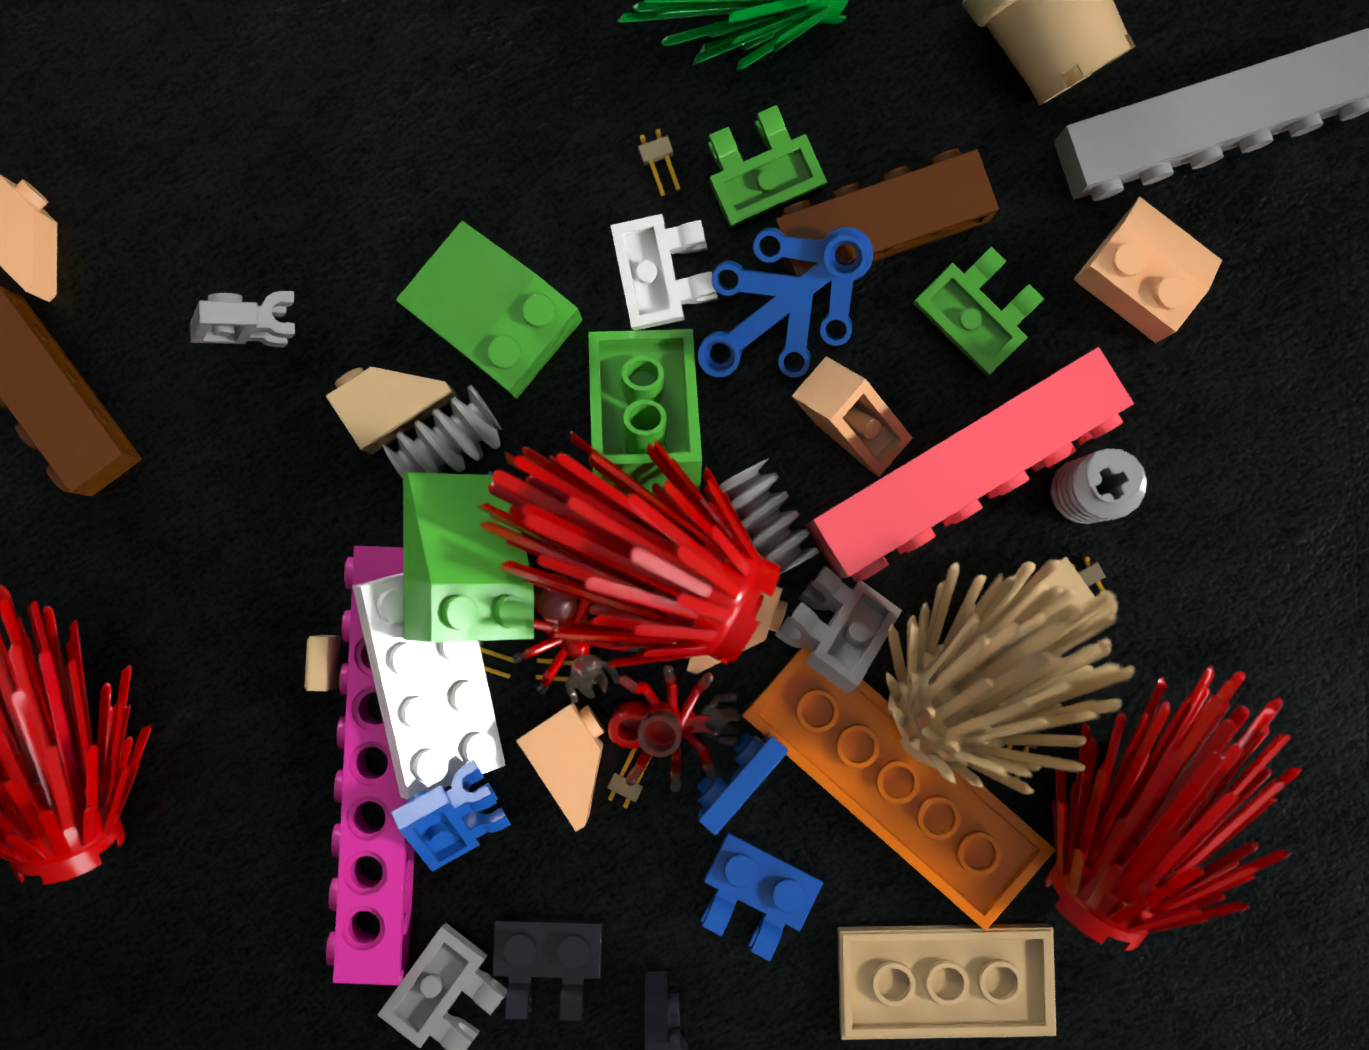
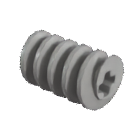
[382,384,501,478]
[1050,448,1147,524]
[719,459,820,575]

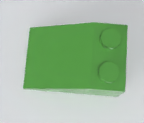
[396,221,582,400]
[588,329,702,497]
[403,472,534,642]

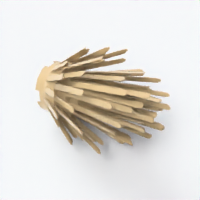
[886,560,1134,794]

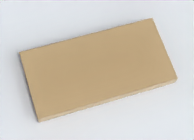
[837,923,1056,1040]

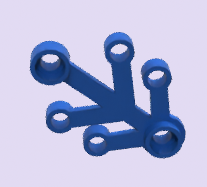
[698,226,873,378]

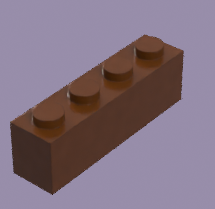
[774,149,999,276]
[0,286,142,496]

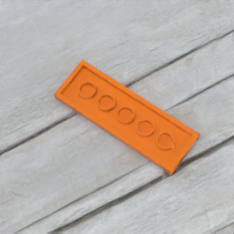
[742,647,1055,931]

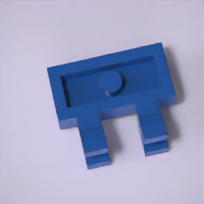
[697,730,789,836]
[391,760,511,872]
[701,832,823,961]

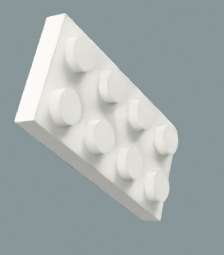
[352,572,506,800]

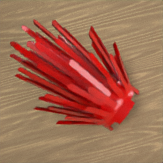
[477,431,780,668]
[0,585,151,885]
[1045,666,1302,951]

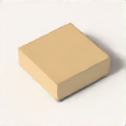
[305,635,341,691]

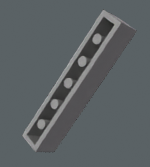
[1054,28,1369,201]

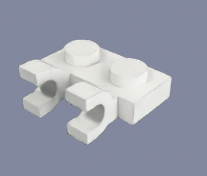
[611,214,718,331]

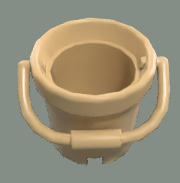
[963,0,1135,105]

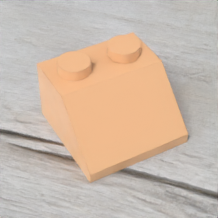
[1073,197,1222,343]

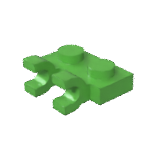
[708,105,827,229]
[913,247,1044,376]

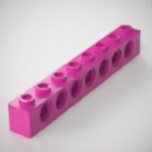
[326,546,414,985]

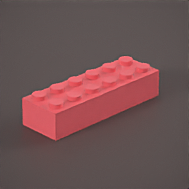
[805,347,1134,582]

